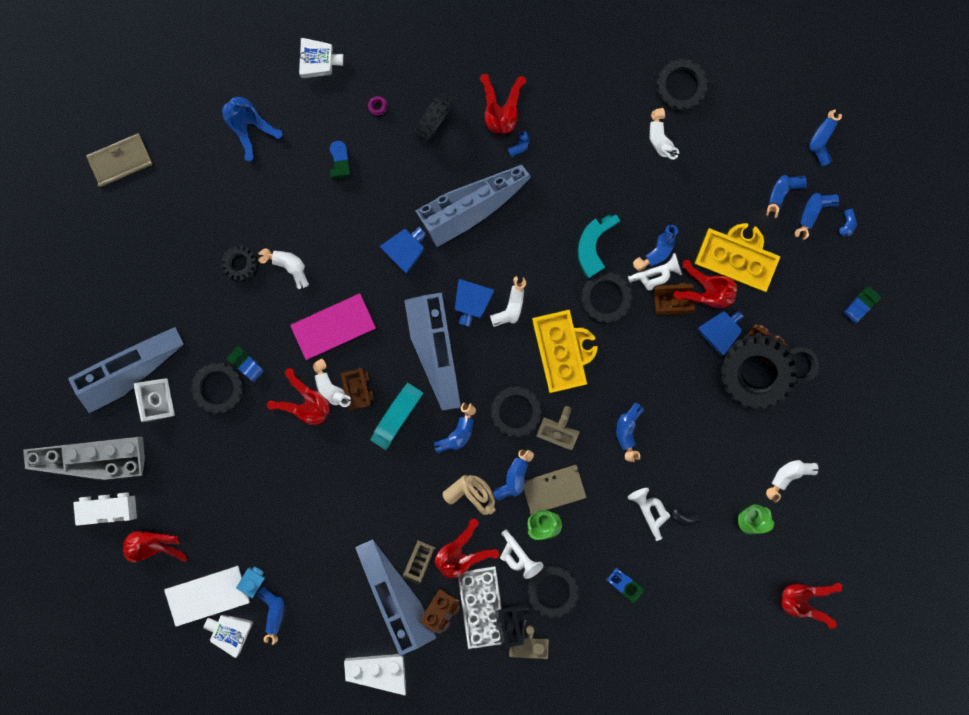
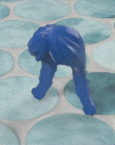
[222,97,283,161]

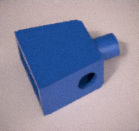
[380,227,427,274]
[455,279,494,327]
[696,310,745,356]

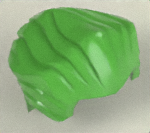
[738,504,774,535]
[527,510,562,540]

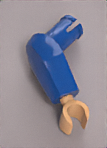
[795,193,839,239]
[494,450,534,501]

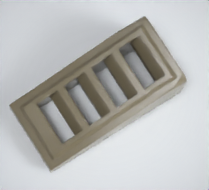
[402,540,435,585]

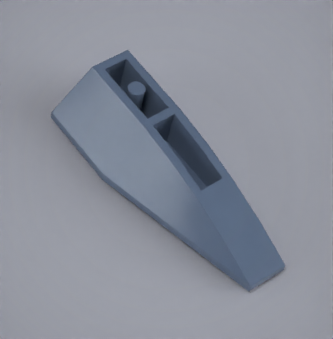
[416,165,530,247]
[404,293,461,410]
[68,327,184,413]
[355,540,436,656]

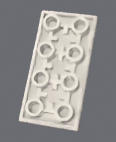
[164,566,250,626]
[458,566,502,649]

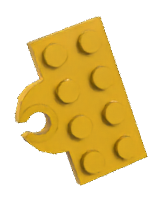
[694,223,780,292]
[532,310,598,393]

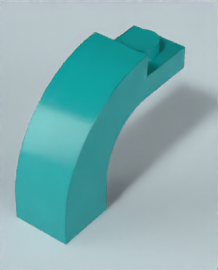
[578,214,620,279]
[370,383,423,450]

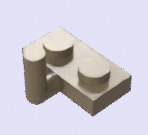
[537,406,579,451]
[509,625,549,659]

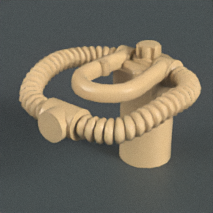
[443,475,496,515]

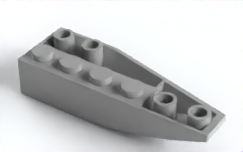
[23,437,145,480]

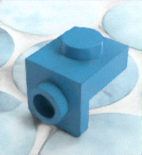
[236,566,266,598]

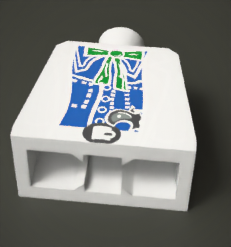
[299,38,344,78]
[204,614,253,658]

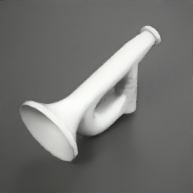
[628,253,682,290]
[627,488,671,541]
[500,530,543,579]

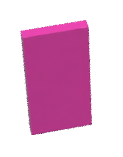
[290,294,376,360]

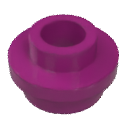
[368,96,387,116]

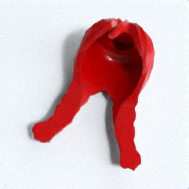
[480,74,526,133]
[674,260,737,308]
[267,368,330,425]
[435,519,499,578]
[123,531,187,563]
[781,583,843,629]

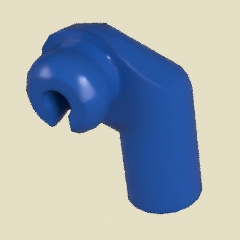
[508,130,530,157]
[839,209,857,237]

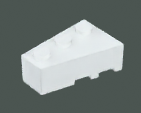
[74,493,137,525]
[344,654,406,695]

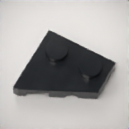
[495,604,531,649]

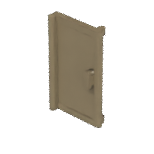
[86,133,153,187]
[523,465,587,515]

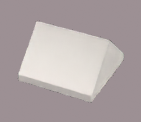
[134,378,175,422]

